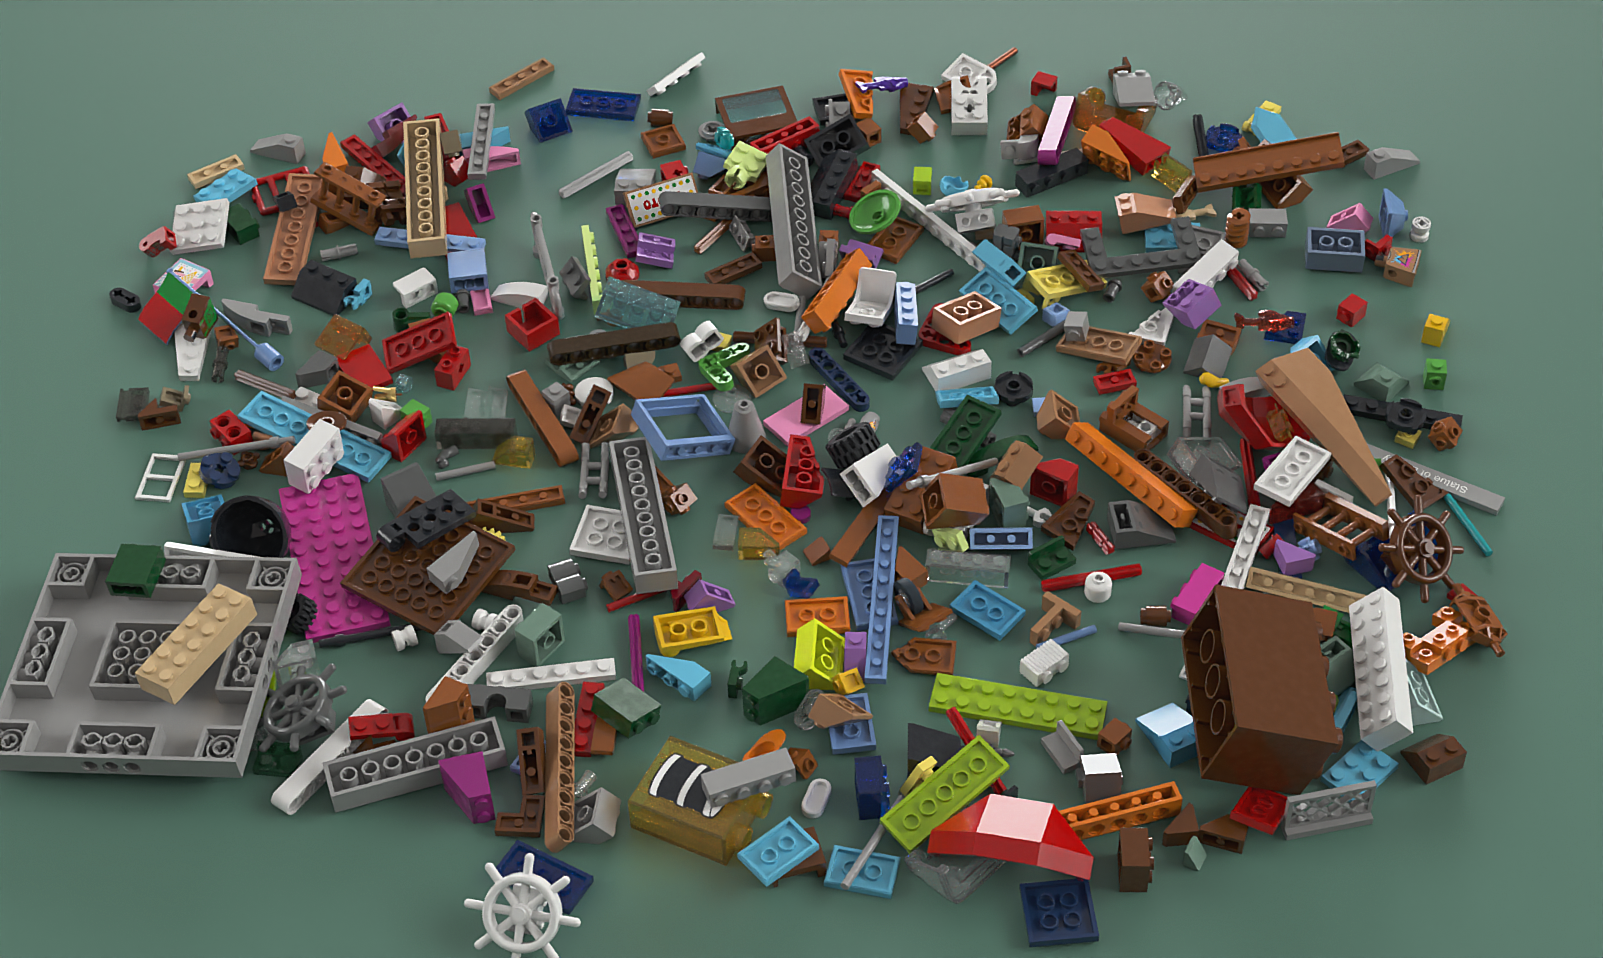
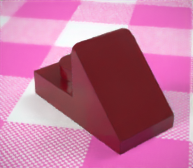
[670,570,702,612]

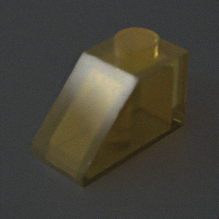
[492,436,535,469]
[738,527,780,560]

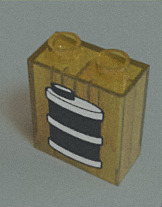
[628,736,773,866]

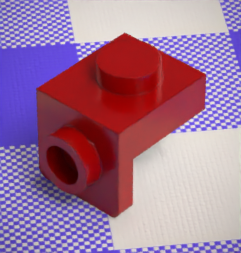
[1365,235,1393,261]

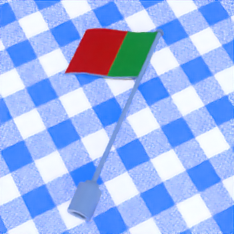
[138,268,284,371]

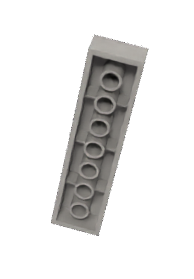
[322,716,508,813]

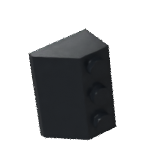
[291,260,357,317]

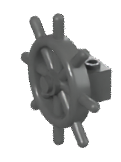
[257,664,347,753]

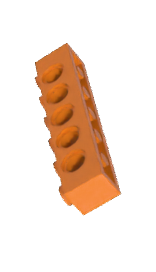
[1059,781,1183,840]

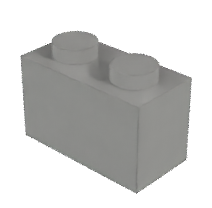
[1248,208,1288,237]

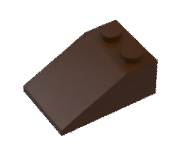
[733,435,787,497]

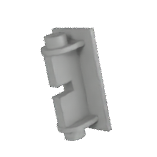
[729,215,755,252]

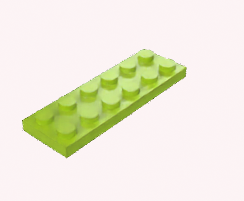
[880,735,1010,854]

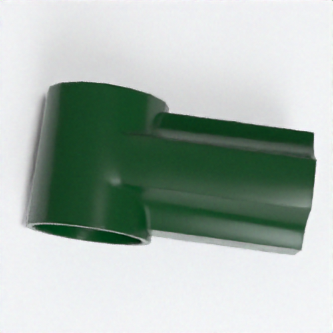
[392,308,431,333]

